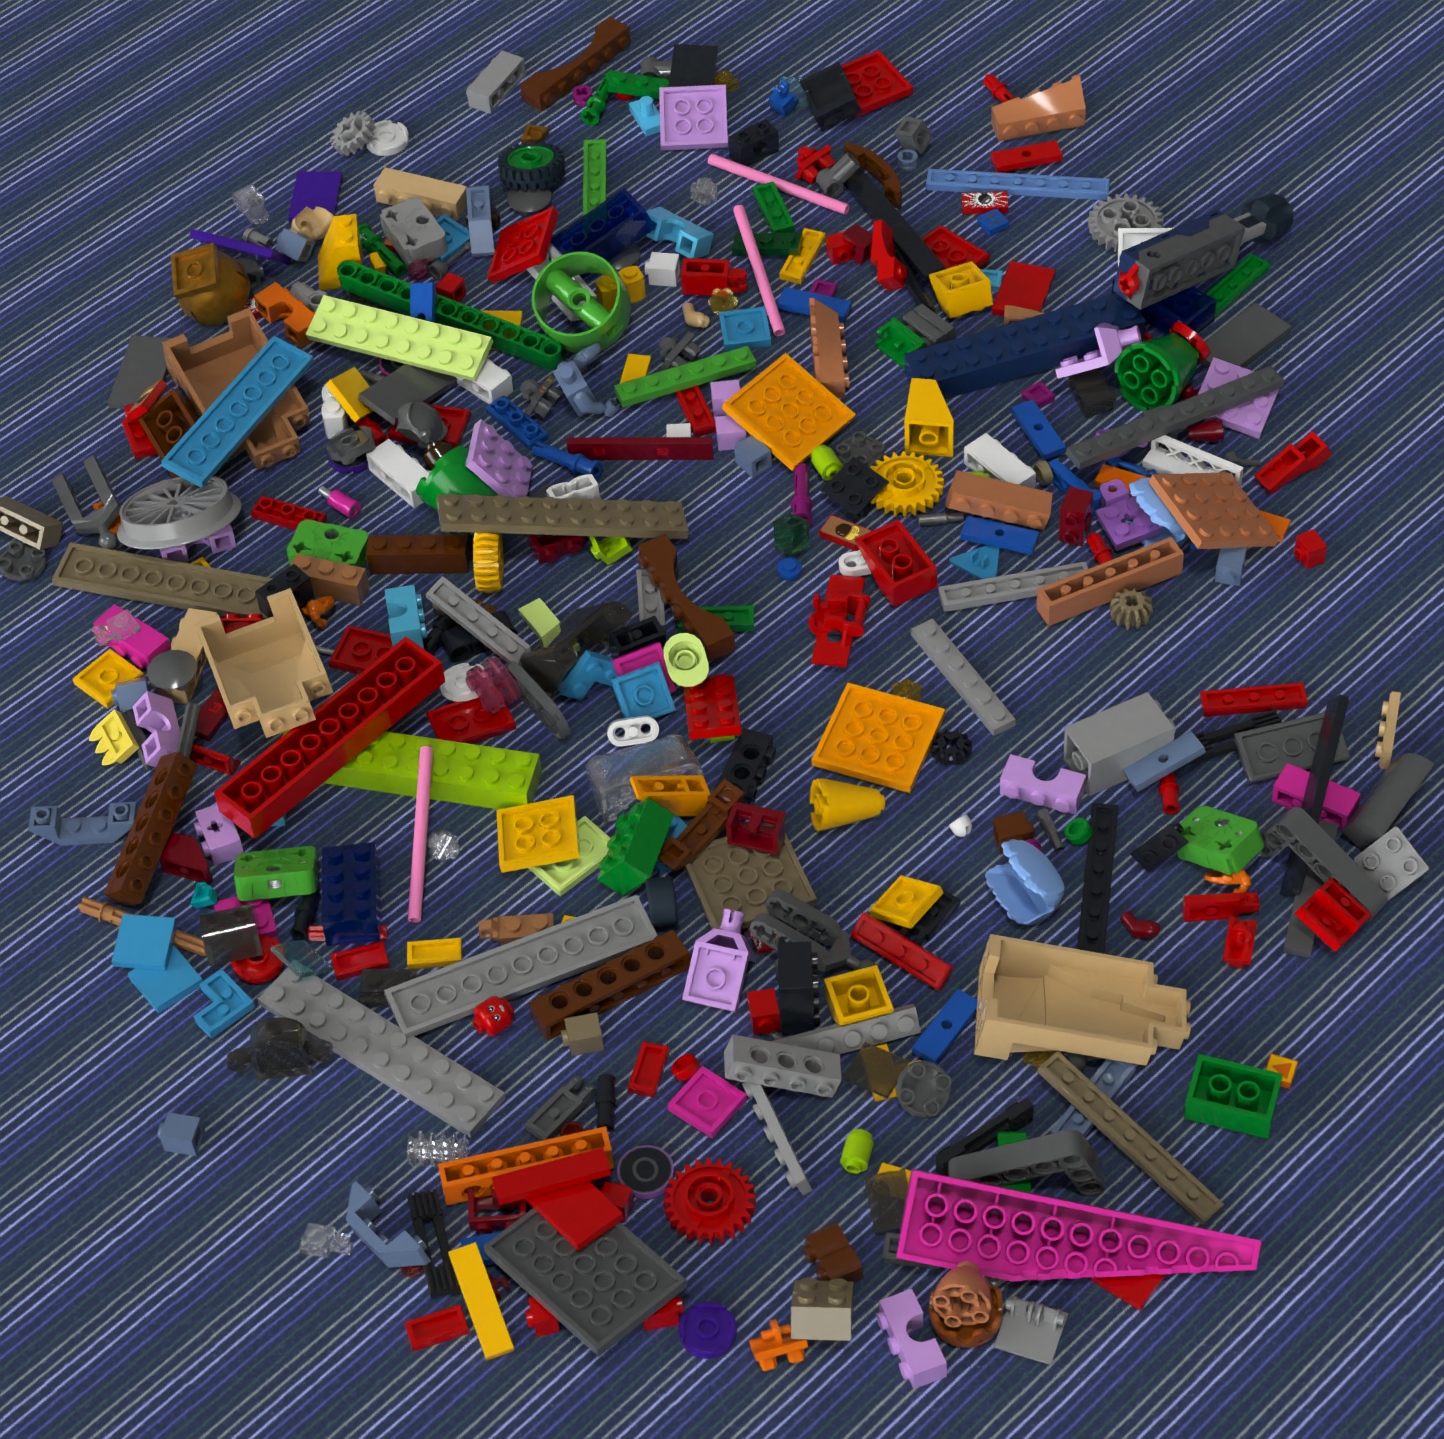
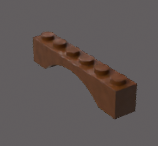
[520,16,631,112]
[637,534,735,662]

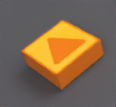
[1265,1054,1298,1089]

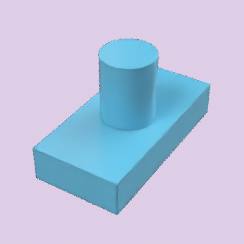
[629,96,660,136]

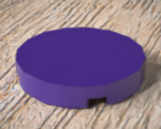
[678,1301,737,1359]

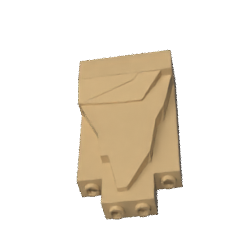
[194,588,333,738]
[974,934,1191,1066]

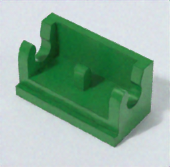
[875,317,926,369]

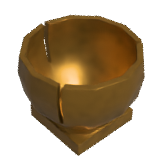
[171,243,251,326]

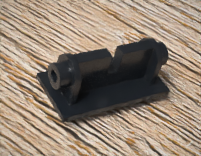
[1130,823,1189,873]

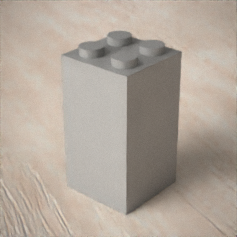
[1063,692,1176,796]

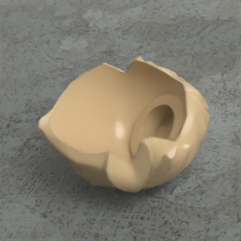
[291,206,334,241]

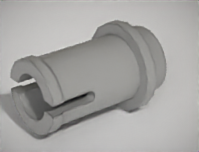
[243,228,273,248]

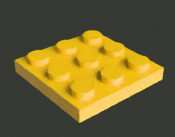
[496,795,580,873]

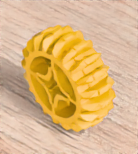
[473,532,504,593]

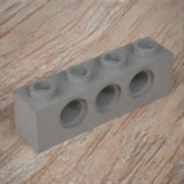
[724,1035,842,1098]

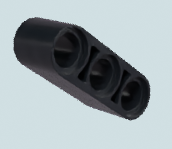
[440,611,517,662]

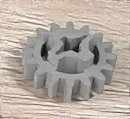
[330,111,376,156]

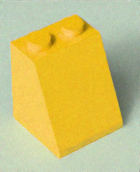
[318,214,364,291]
[904,378,954,457]

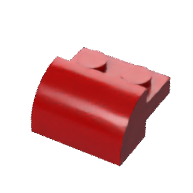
[1295,877,1372,952]

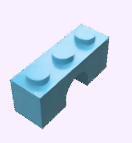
[639,207,714,259]
[384,585,427,649]

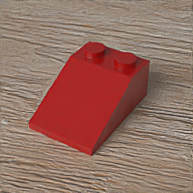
[855,519,937,607]

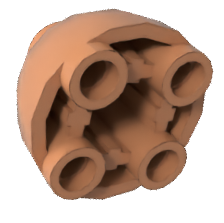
[932,1261,992,1328]

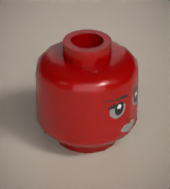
[472,996,515,1037]

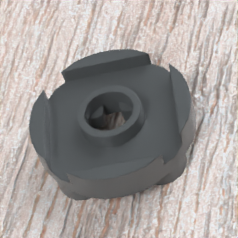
[326,426,376,465]

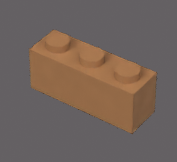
[290,554,370,606]

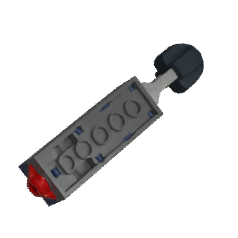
[1113,194,1294,310]

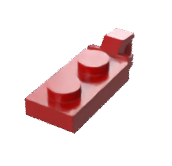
[121,404,158,460]
[1182,892,1260,922]

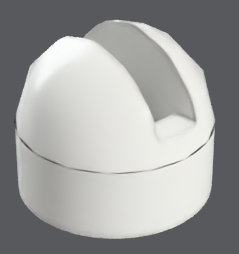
[949,814,972,837]

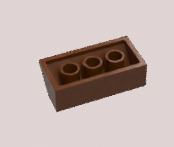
[137,388,227,478]
[366,533,472,575]

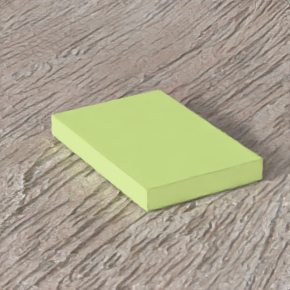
[528,816,610,897]

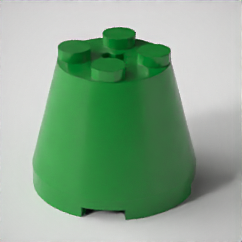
[1114,333,1199,411]
[416,445,498,533]

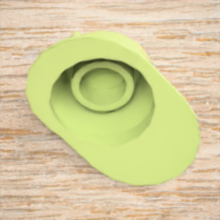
[663,633,709,687]

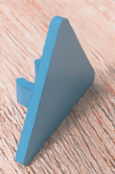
[949,545,1000,580]

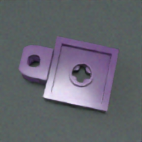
[1095,479,1162,551]

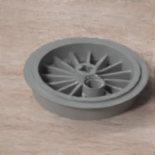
[117,476,241,549]

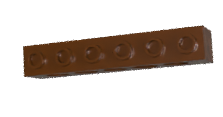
[103,752,198,907]
[529,930,690,1041]

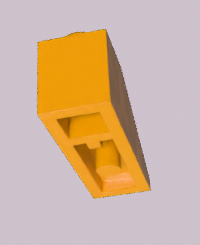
[630,775,710,816]

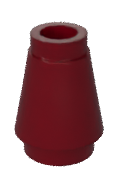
[1188,418,1224,442]

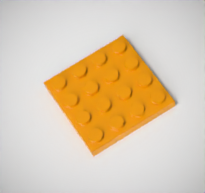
[721,353,856,471]
[811,683,945,793]

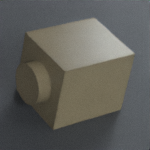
[561,1012,604,1057]

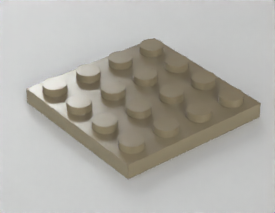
[684,824,817,930]

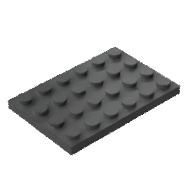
[483,1208,688,1357]

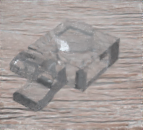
[92,609,141,646]
[299,1223,354,1258]

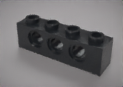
[707,728,776,828]

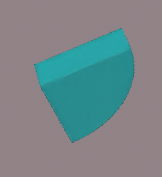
[191,882,217,909]

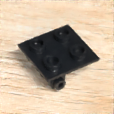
[820,457,889,517]

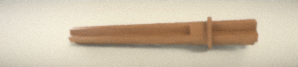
[78,896,211,956]

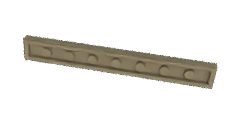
[1037,1051,1224,1226]

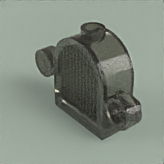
[227,1017,333,1081]

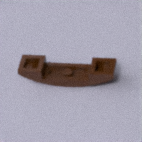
[844,142,902,210]
[657,779,745,872]

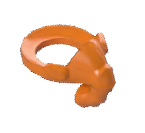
[302,596,335,629]
[1204,868,1251,893]

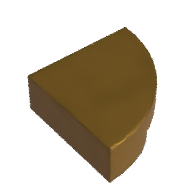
[521,124,549,145]

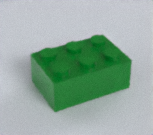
[597,798,674,896]
[1184,1054,1283,1139]

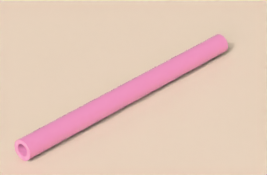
[708,153,850,215]
[733,205,785,337]
[408,746,433,923]

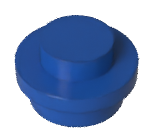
[777,557,802,581]

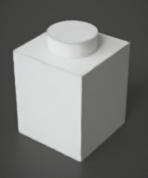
[645,252,680,287]

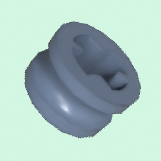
[897,149,918,171]

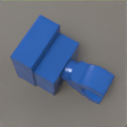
[769,79,799,117]

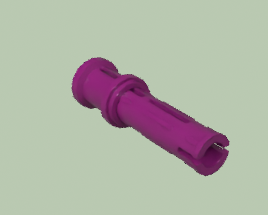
[790,463,813,529]

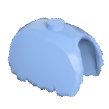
[1125,477,1188,547]
[985,839,1064,925]

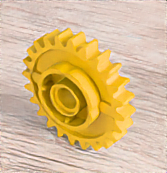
[870,451,944,517]

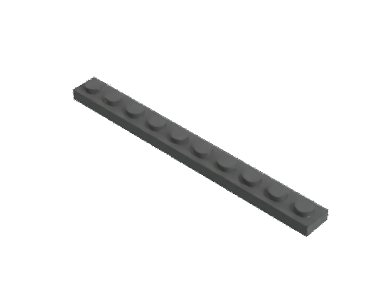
[1066,366,1284,470]

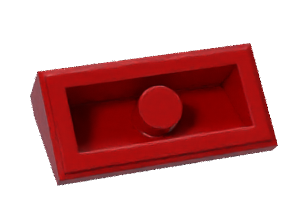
[190,744,241,776]

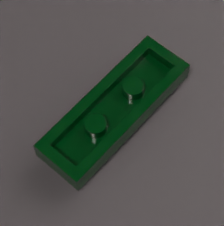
[731,232,804,256]

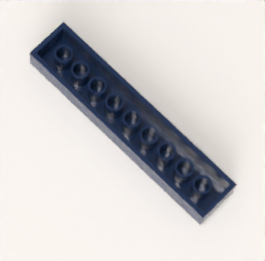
[904,293,1146,399]

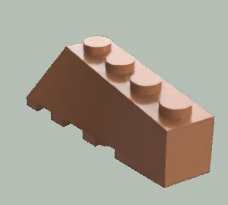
[991,74,1086,142]
[809,298,850,398]
[944,470,1053,531]

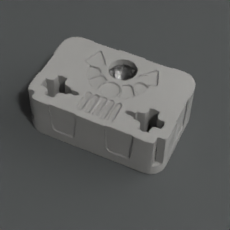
[380,197,448,267]

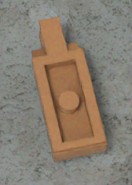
[479,913,554,945]

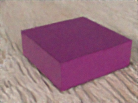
[810,279,838,297]
[1021,381,1055,409]

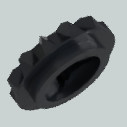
[930,729,972,765]

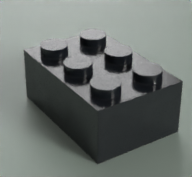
[778,941,820,1036]

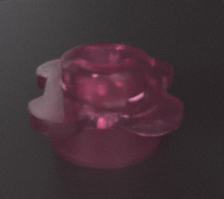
[407,259,429,280]

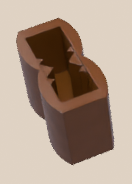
[803,1222,863,1282]

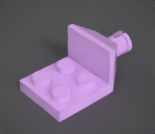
[1055,323,1142,379]
[682,909,756,1012]

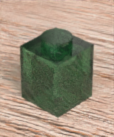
[773,513,810,555]

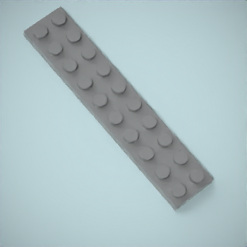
[384,895,658,1038]
[257,962,506,1138]

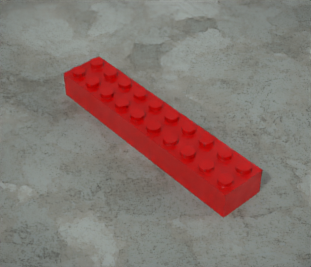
[214,637,445,839]

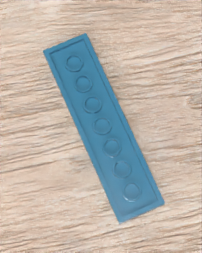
[161,336,314,488]

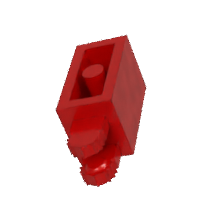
[681,258,748,296]

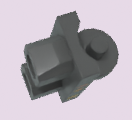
[659,331,701,371]
[520,375,562,418]

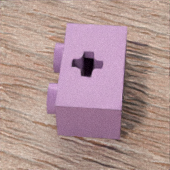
[193,804,244,866]

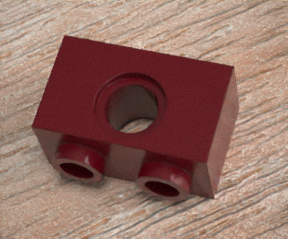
[1059,486,1094,547]

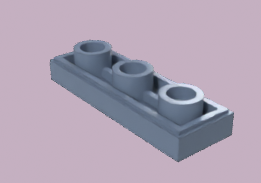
[1123,731,1206,792]

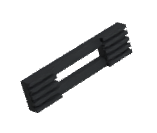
[1188,710,1282,765]
[936,1098,1034,1176]
[407,1189,460,1297]

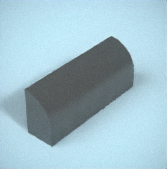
[1341,753,1434,849]

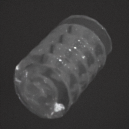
[407,1130,469,1168]

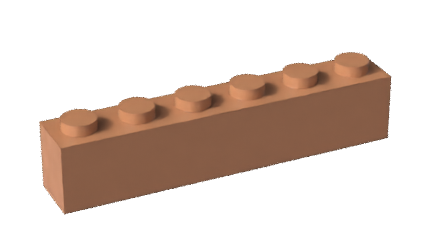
[1036,537,1184,626]

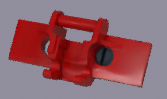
[808,575,871,667]

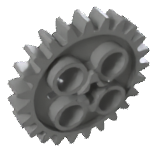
[1088,193,1164,252]

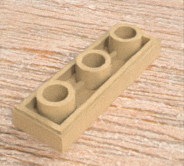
[1375,691,1401,769]

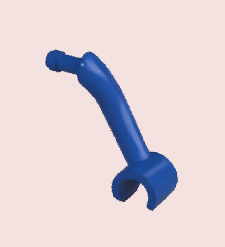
[1104,457,1156,478]

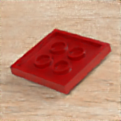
[841,50,913,117]
[487,207,559,284]

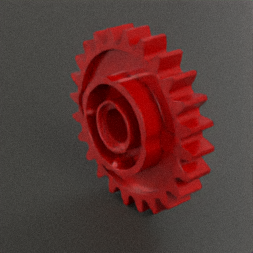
[663,1158,756,1245]

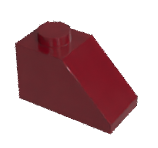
[159,832,213,885]

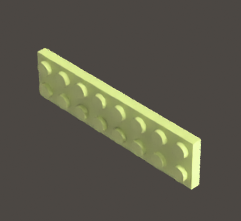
[305,295,494,382]

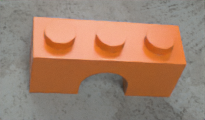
[254,282,316,348]

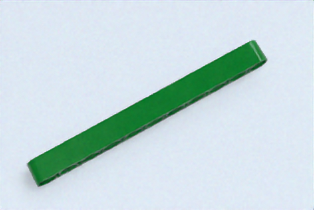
[337,260,563,370]

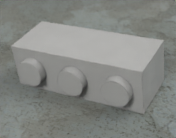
[466,51,526,114]

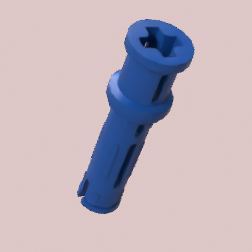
[532,441,603,480]

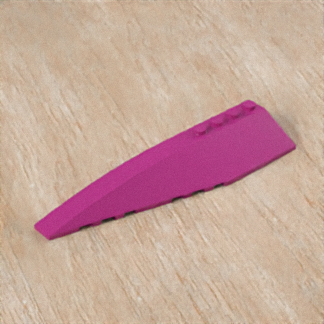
[896,1169,1261,1281]

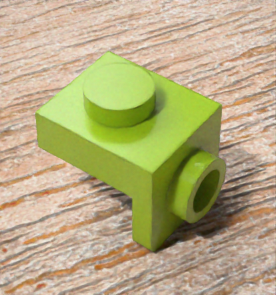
[589,536,633,565]

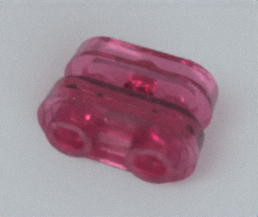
[465,656,521,714]

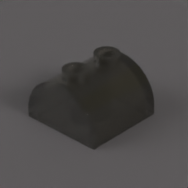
[200,904,263,966]

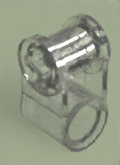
[231,183,269,224]

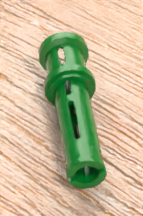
[580,71,611,126]
[359,223,407,277]

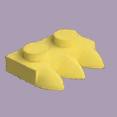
[89,709,140,766]

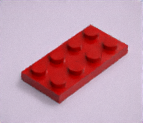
[683,674,742,740]

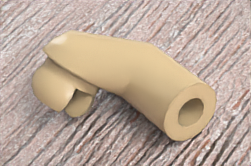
[682,303,710,328]

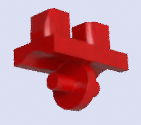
[794,144,836,185]
[1223,916,1257,969]

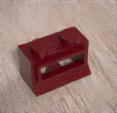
[527,534,585,564]
[726,801,786,855]
[468,1189,528,1235]

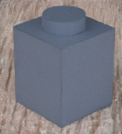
[275,228,316,262]
[734,435,772,478]
[1215,547,1247,586]
[111,676,150,711]
[158,1112,205,1156]

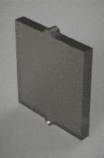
[844,1042,909,1099]

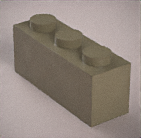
[0,496,63,550]

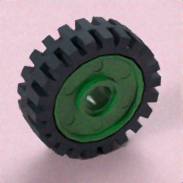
[498,141,565,191]

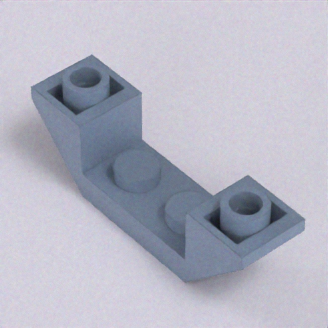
[466,185,495,257]
[28,802,137,846]
[346,1181,431,1268]

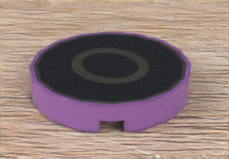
[617,1145,674,1200]

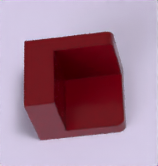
[843,224,873,265]

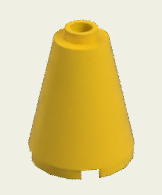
[810,778,885,831]

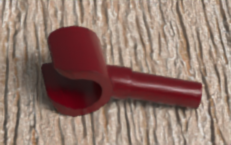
[486,1271,510,1300]

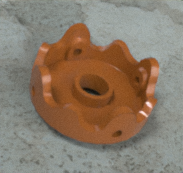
[929,1282,1003,1348]

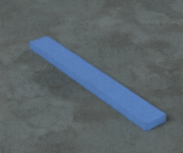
[926,169,1110,200]

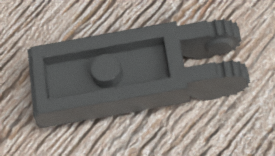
[525,1075,597,1141]

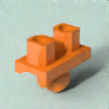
[749,1319,808,1371]

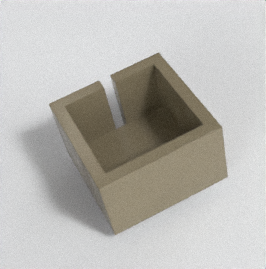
[791,1278,853,1341]

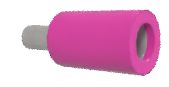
[318,486,361,519]

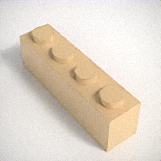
[374,167,467,221]
[156,608,218,705]

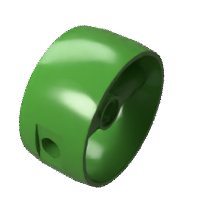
[532,252,631,354]

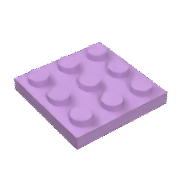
[659,85,728,150]
[1198,357,1279,439]
[466,419,533,497]

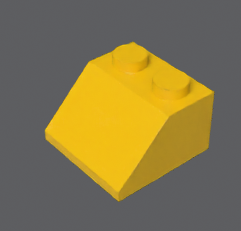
[929,261,993,318]
[824,965,894,1026]

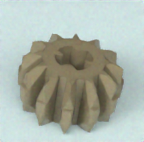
[1110,588,1153,631]

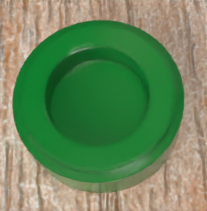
[1064,818,1093,845]

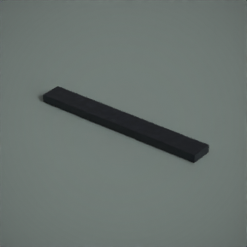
[843,167,945,281]
[1280,694,1349,897]
[1077,803,1119,954]

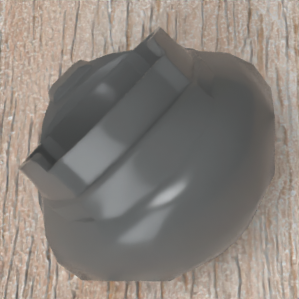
[395,401,448,448]

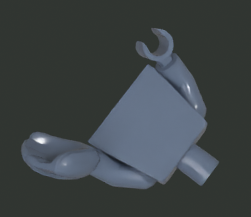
[553,343,620,418]

